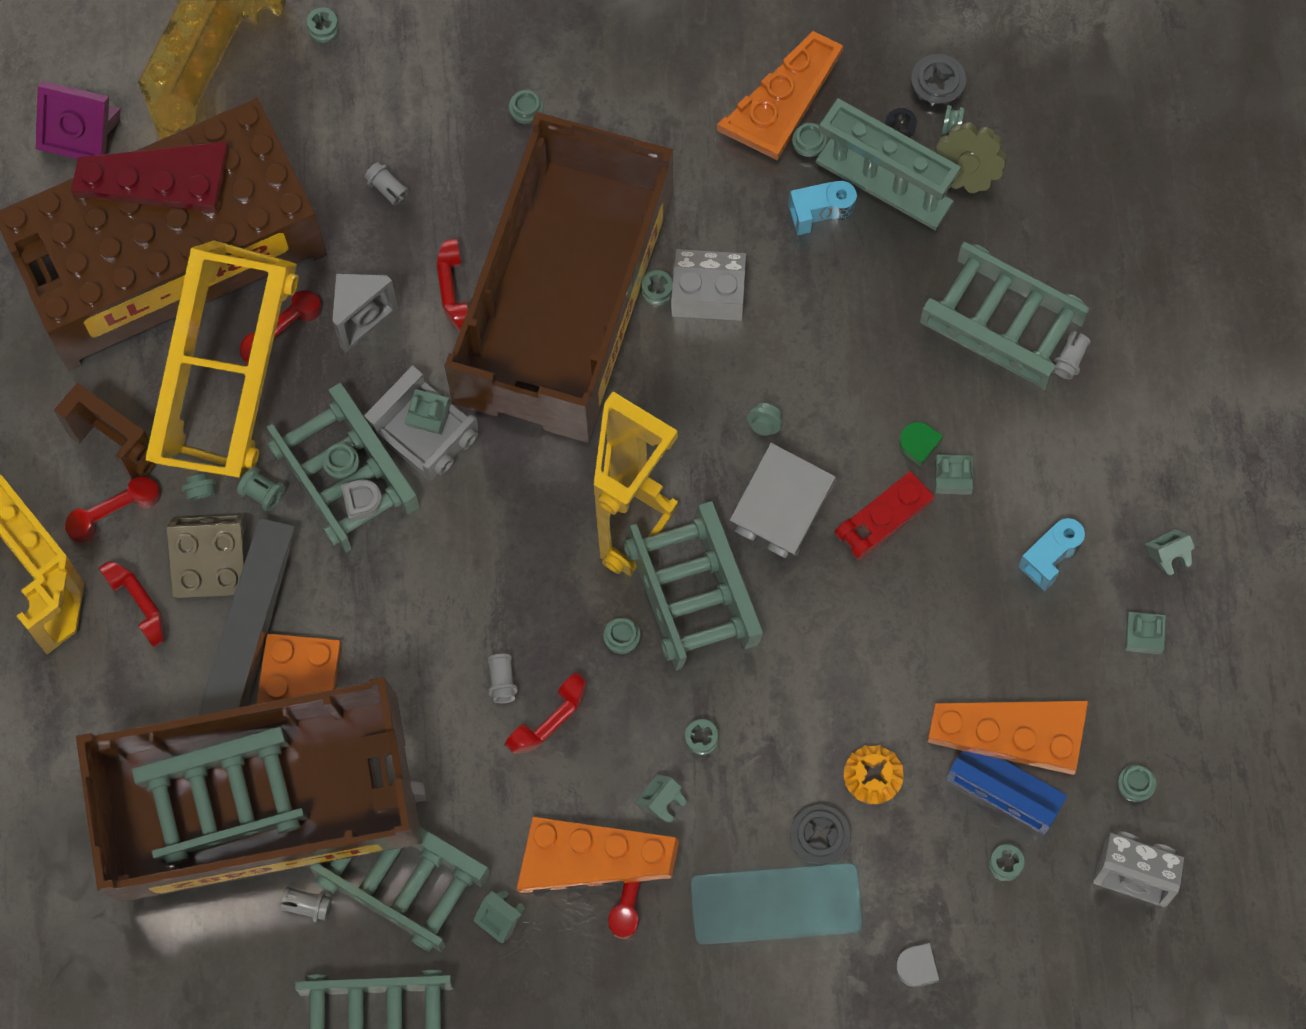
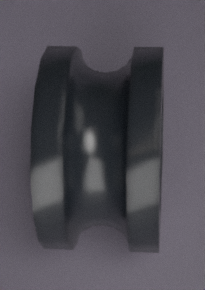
[885,108,917,138]

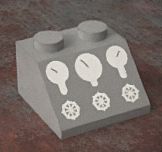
[671,249,746,321]
[1093,831,1184,908]

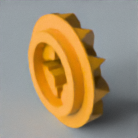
[843,745,903,804]

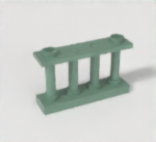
[816,98,961,231]
[920,241,1090,390]
[266,382,420,553]
[623,501,763,671]
[132,727,309,865]
[310,827,490,952]
[295,970,453,1029]

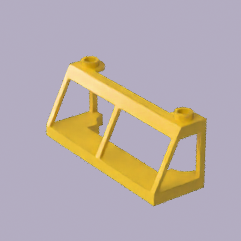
[145,240,299,478]
[594,392,678,577]

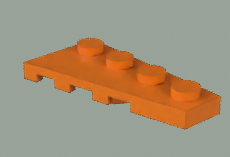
[717,31,843,161]
[927,701,1088,775]
[516,817,680,893]

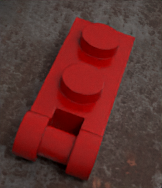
[834,471,934,561]

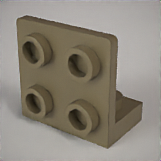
[167,514,247,598]

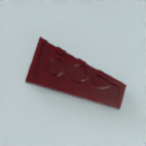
[71,141,229,213]

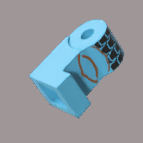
[788,181,857,236]
[1018,518,1085,591]

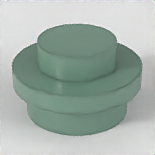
[509,90,544,124]
[792,123,827,157]
[746,403,782,436]
[322,443,359,479]
[180,473,217,501]
[603,617,640,654]
[1118,764,1156,802]

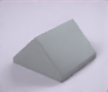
[332,274,399,353]

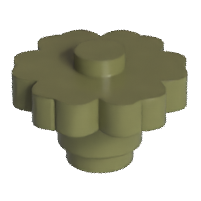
[936,122,1007,193]

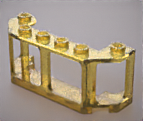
[138,0,286,140]

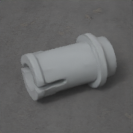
[364,162,409,206]
[1053,331,1091,380]
[488,654,518,703]
[281,887,332,922]

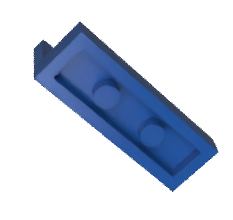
[947,751,1066,835]

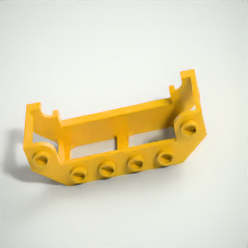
[0,474,85,655]

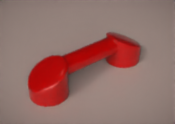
[436,238,468,332]
[240,290,322,366]
[65,476,161,543]
[99,561,165,649]
[504,672,586,754]
[608,881,640,939]

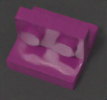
[35,81,121,159]

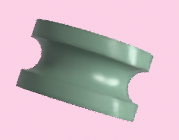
[307,7,339,43]
[941,105,965,136]
[642,270,673,306]
[685,719,719,755]
[989,844,1025,881]

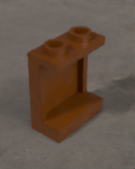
[54,383,155,480]

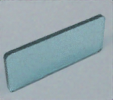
[691,864,863,945]

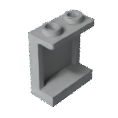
[364,365,479,482]
[730,443,838,559]

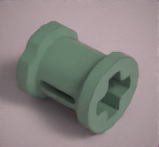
[237,466,286,512]

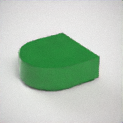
[899,422,943,467]

